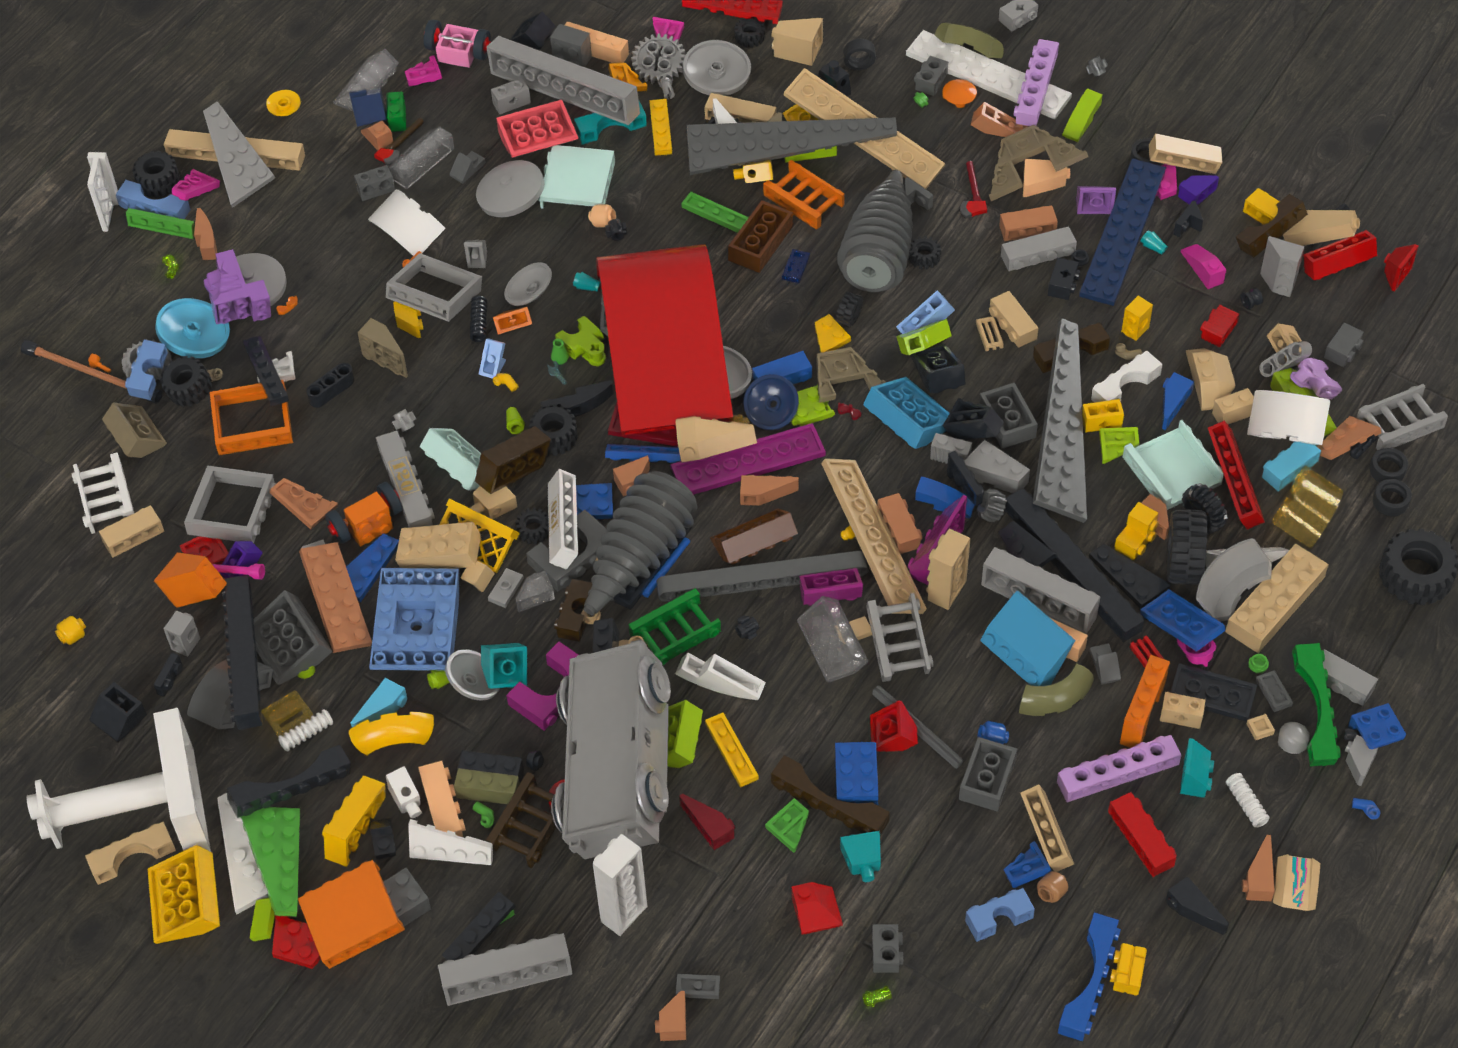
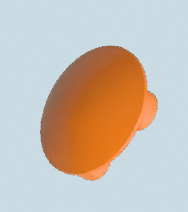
[942,79,977,108]

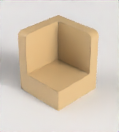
[461,560,495,592]

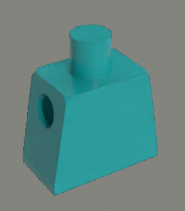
[840,831,881,882]

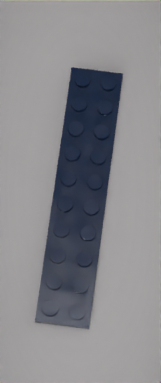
[1079,159,1166,306]

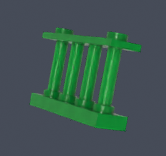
[629,588,721,665]

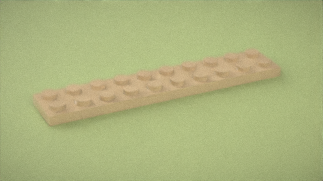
[784,68,945,189]
[821,459,927,614]

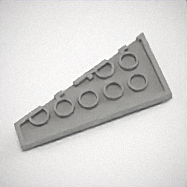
[203,101,275,208]

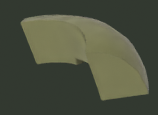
[935,23,1004,58]
[1019,663,1094,716]

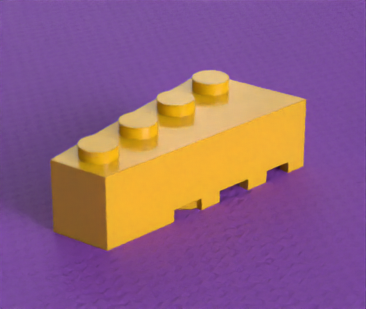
[322,776,385,867]

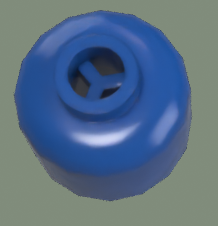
[977,721,1009,744]

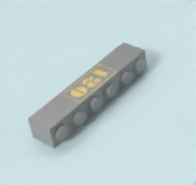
[376,431,435,528]

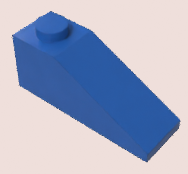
[1162,372,1194,431]

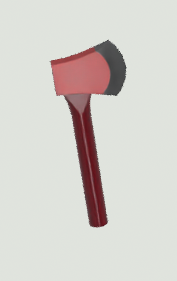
[960,161,987,218]

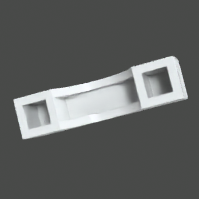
[1091,351,1162,403]

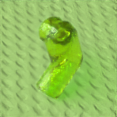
[162,254,179,279]

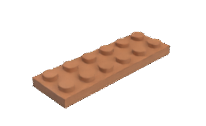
[299,542,372,653]

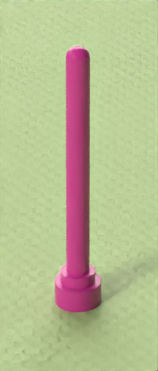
[212,564,265,580]

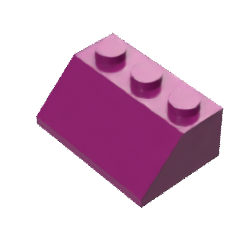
[799,568,863,606]

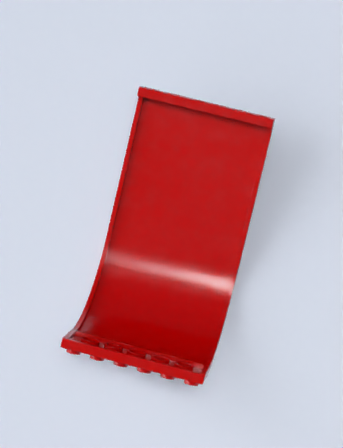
[596,244,733,436]

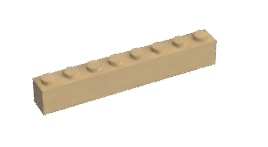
[164,129,305,171]

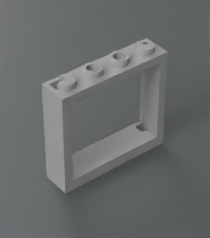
[386,253,482,322]
[184,466,276,543]

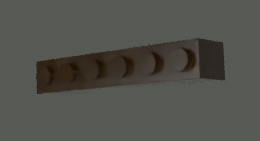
[771,755,890,835]

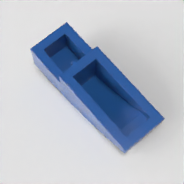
[915,476,975,518]

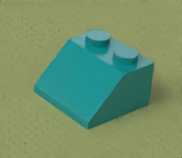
[481,643,527,689]
[1180,738,1214,798]

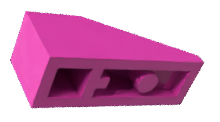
[1181,244,1226,289]

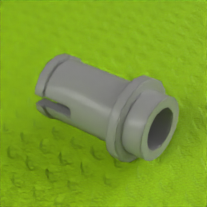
[659,77,675,100]

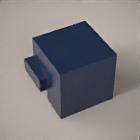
[349,88,387,127]

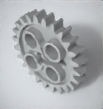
[631,33,686,85]

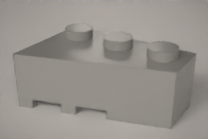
[964,440,1030,493]

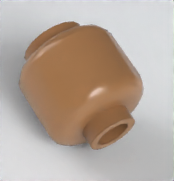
[1037,871,1068,903]

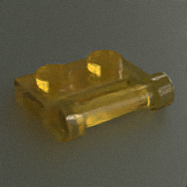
[261,690,314,736]

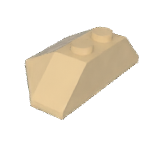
[1186,348,1236,411]

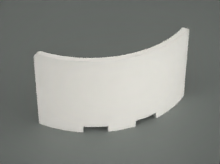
[368,189,445,256]
[1247,390,1330,445]

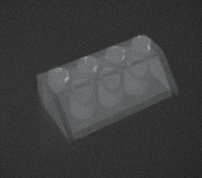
[333,49,399,112]
[388,127,454,189]
[797,596,869,683]

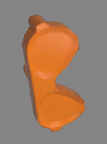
[276,296,298,315]

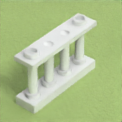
[71,453,134,534]

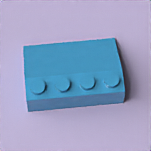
[863,377,949,449]
[980,591,1076,686]

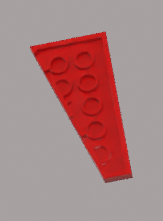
[682,0,783,24]

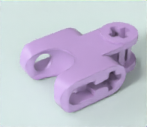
[1290,358,1342,399]

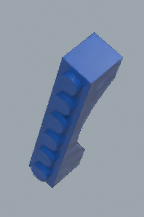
[1058,913,1121,1041]

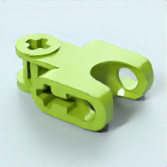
[555,316,606,366]

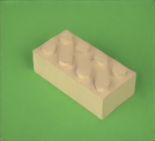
[395,522,481,569]
[926,529,970,610]

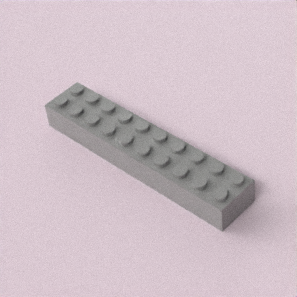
[486,36,640,125]

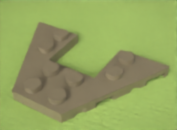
[989,125,1088,201]

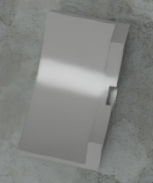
[1196,538,1272,622]

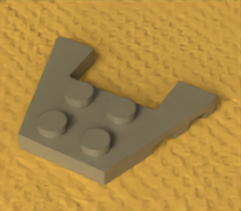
[816,347,886,403]

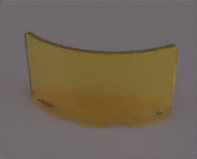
[1272,465,1343,548]

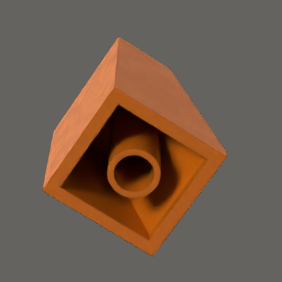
[154,552,227,607]

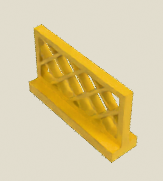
[439,499,520,573]

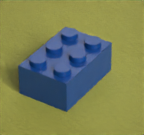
[835,742,878,805]

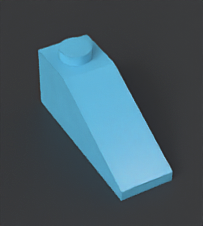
[350,678,407,727]

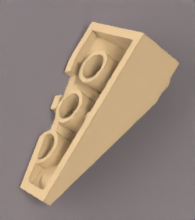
[676,416,757,462]

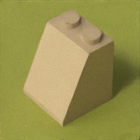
[771,18,823,66]

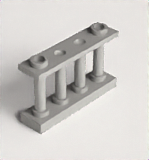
[1357,384,1448,450]
[866,593,933,682]

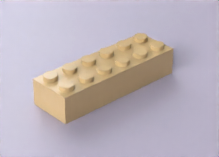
[1226,544,1329,653]

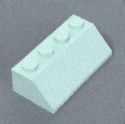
[420,428,481,491]

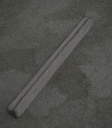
[872,685,963,768]

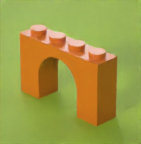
[1120,655,1170,748]

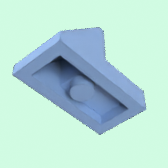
[479,338,506,378]

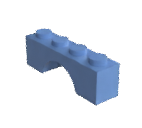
[116,180,191,219]

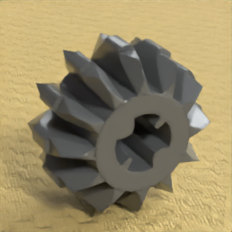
[977,489,1007,522]

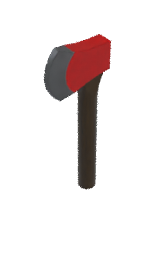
[374,118,424,164]

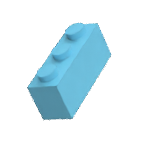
[1262,441,1321,491]

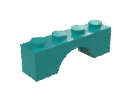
[574,101,647,145]

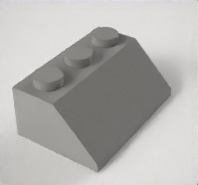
[1260,236,1304,297]

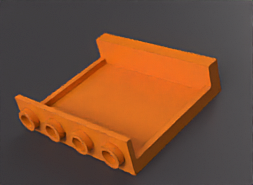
[298,860,405,969]

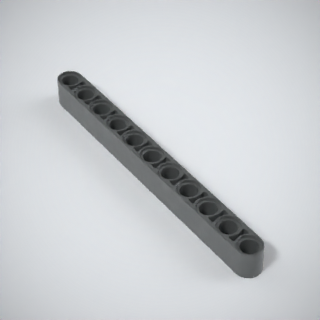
[656,551,869,602]

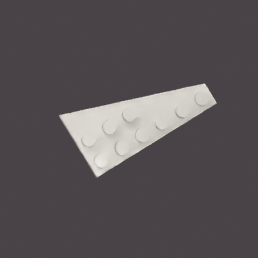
[217,793,268,915]

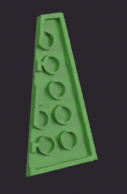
[241,807,300,916]

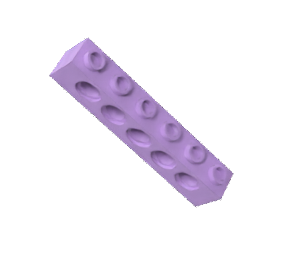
[1014,39,1059,126]
[1057,735,1181,802]

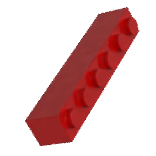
[1208,420,1265,529]

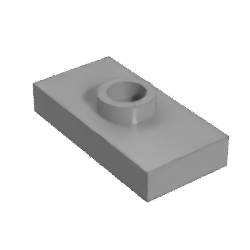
[488,568,524,608]

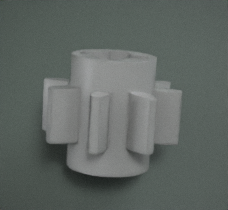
[392,409,416,432]

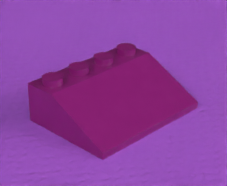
[908,495,967,585]

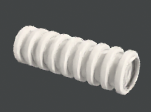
[278,709,333,752]
[1226,773,1270,827]

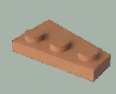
[1317,416,1381,460]
[270,478,338,529]

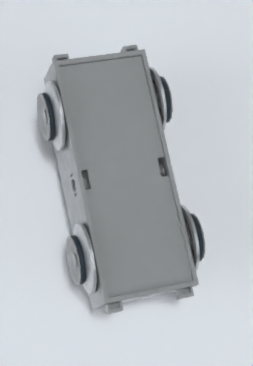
[551,639,671,859]

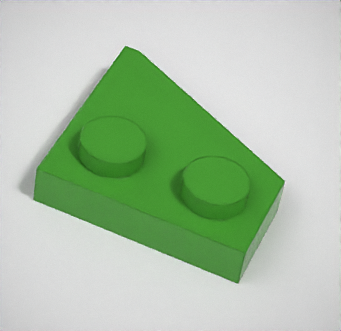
[765,798,809,853]

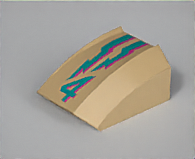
[1273,854,1320,911]

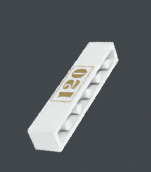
[548,469,578,569]

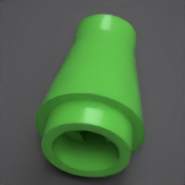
[551,339,569,365]

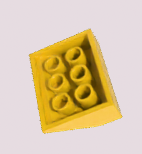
[148,845,220,944]

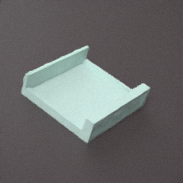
[538,145,615,209]
[1123,420,1224,510]

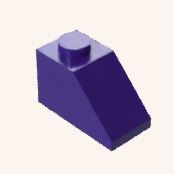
[1178,175,1219,205]
[220,541,263,579]

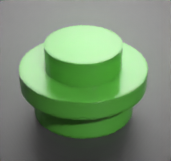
[913,92,929,108]
[1248,654,1269,673]

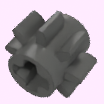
[1086,56,1108,77]

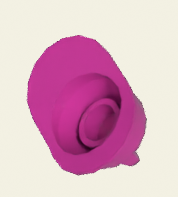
[1177,639,1216,667]

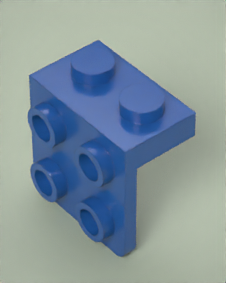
[1348,703,1406,749]

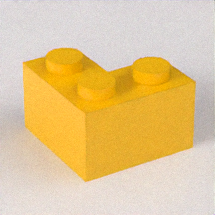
[1114,502,1159,560]

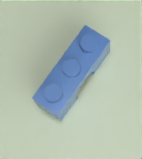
[125,340,168,400]
[965,888,1035,942]

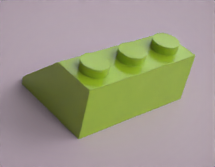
[667,700,703,768]

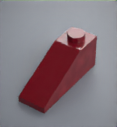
[679,794,735,850]

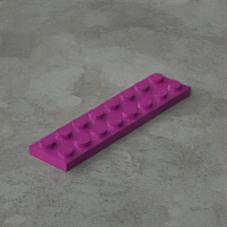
[671,423,826,495]

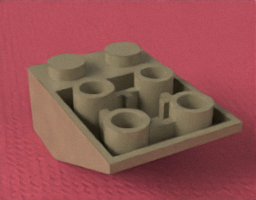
[358,318,408,378]

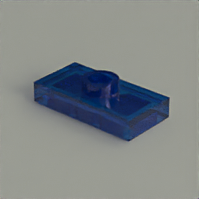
[782,249,810,283]

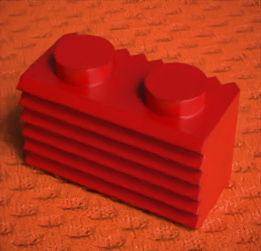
[1200,305,1240,347]

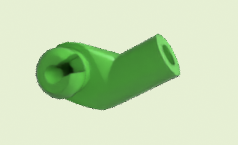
[473,801,494,828]

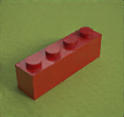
[1303,230,1377,280]
[1108,792,1177,877]

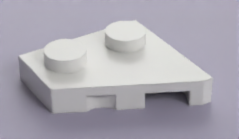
[257,351,296,383]

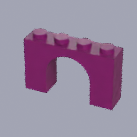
[506,641,578,731]

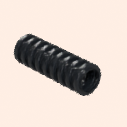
[470,295,487,342]

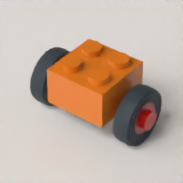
[325,482,402,547]

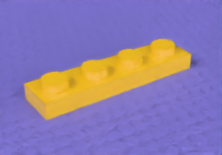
[649,99,672,155]
[705,713,759,787]

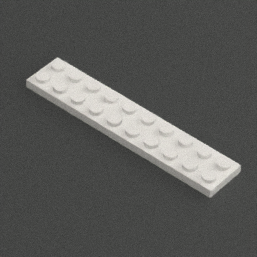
[906,30,1072,119]

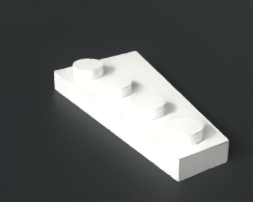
[408,819,493,865]

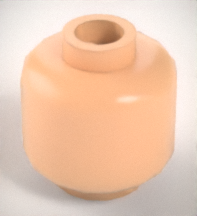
[588,204,616,228]

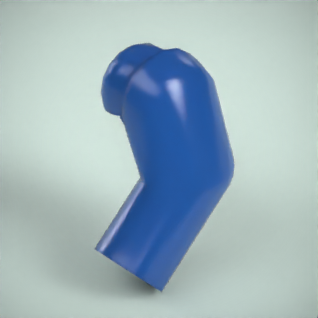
[1352,798,1380,819]

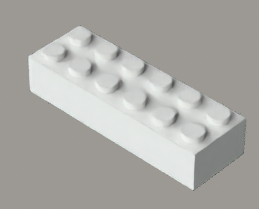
[593,834,647,936]

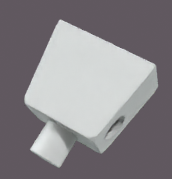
[386,766,422,818]

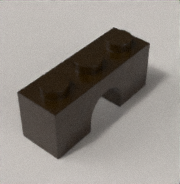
[554,579,592,642]

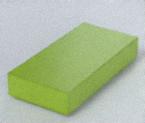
[250,898,275,941]

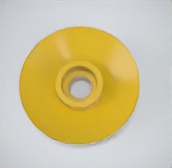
[266,90,301,116]

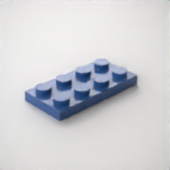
[1140,589,1225,652]

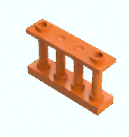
[763,160,844,230]

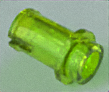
[863,985,892,1007]

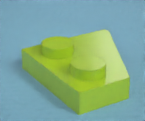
[1099,427,1139,464]

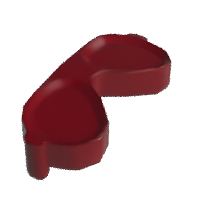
[838,403,862,420]

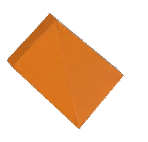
[493,307,532,335]

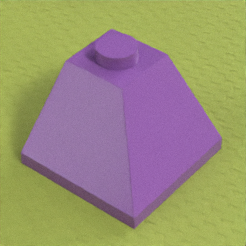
[1076,186,1116,214]

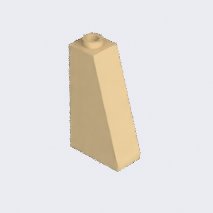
[1283,210,1360,246]

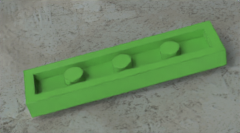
[682,192,749,233]
[126,208,195,239]

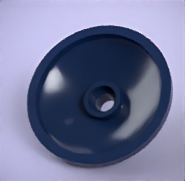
[744,374,799,430]

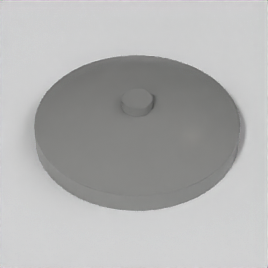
[683,40,751,96]
[476,160,544,217]
[236,253,287,306]
[723,346,752,399]

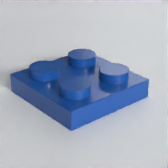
[576,483,613,519]

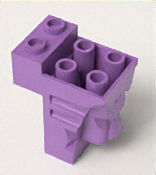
[204,249,271,325]

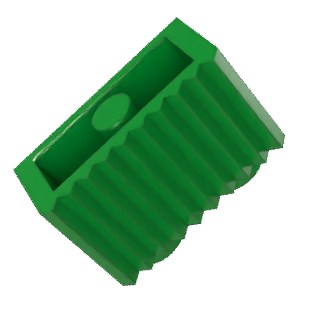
[386,92,406,132]

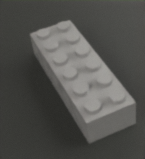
[981,547,1100,634]
[438,933,572,1006]

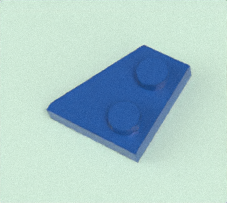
[1004,841,1051,888]

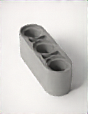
[1259,341,1312,377]

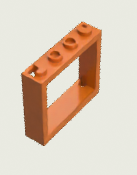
[210,380,293,455]

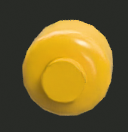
[55,616,86,645]

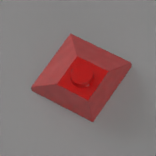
[1384,244,1419,292]
[870,700,918,752]
[792,882,843,935]

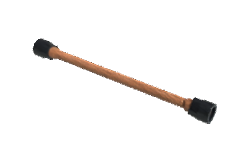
[21,340,162,404]

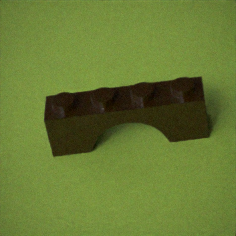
[1236,194,1308,258]
[1033,322,1110,373]

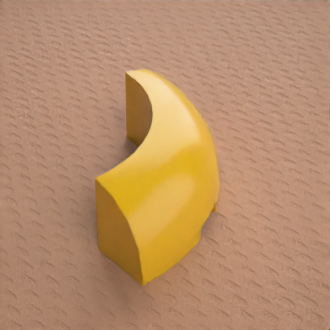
[348,712,434,755]

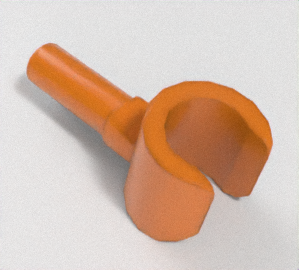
[88,354,111,373]

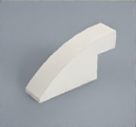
[675,653,766,700]

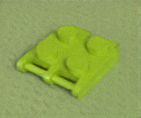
[791,385,835,427]

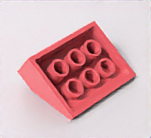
[496,100,578,158]

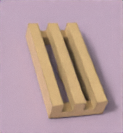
[976,316,1004,351]

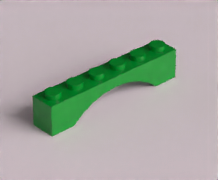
[1292,643,1340,766]

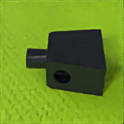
[818,60,851,97]

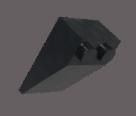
[911,344,966,393]

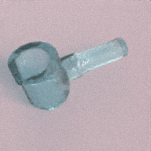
[547,361,567,385]

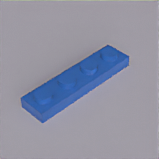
[605,444,681,463]

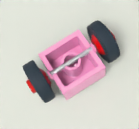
[424,20,491,68]

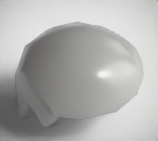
[1278,722,1310,754]

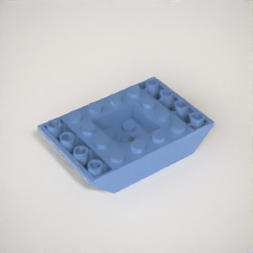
[369,568,459,670]

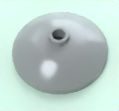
[504,262,552,306]
[445,650,500,700]

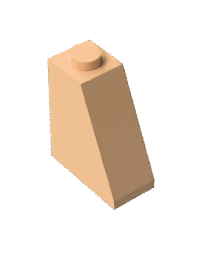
[1023,159,1070,197]

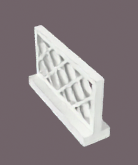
[87,152,119,232]

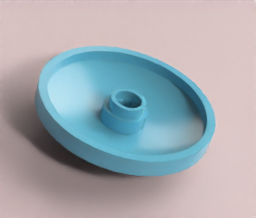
[155,298,230,359]

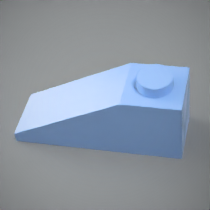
[896,290,955,334]

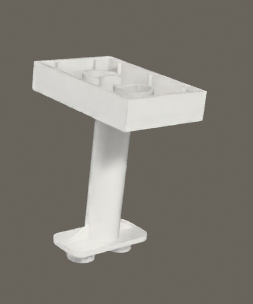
[27,708,211,852]

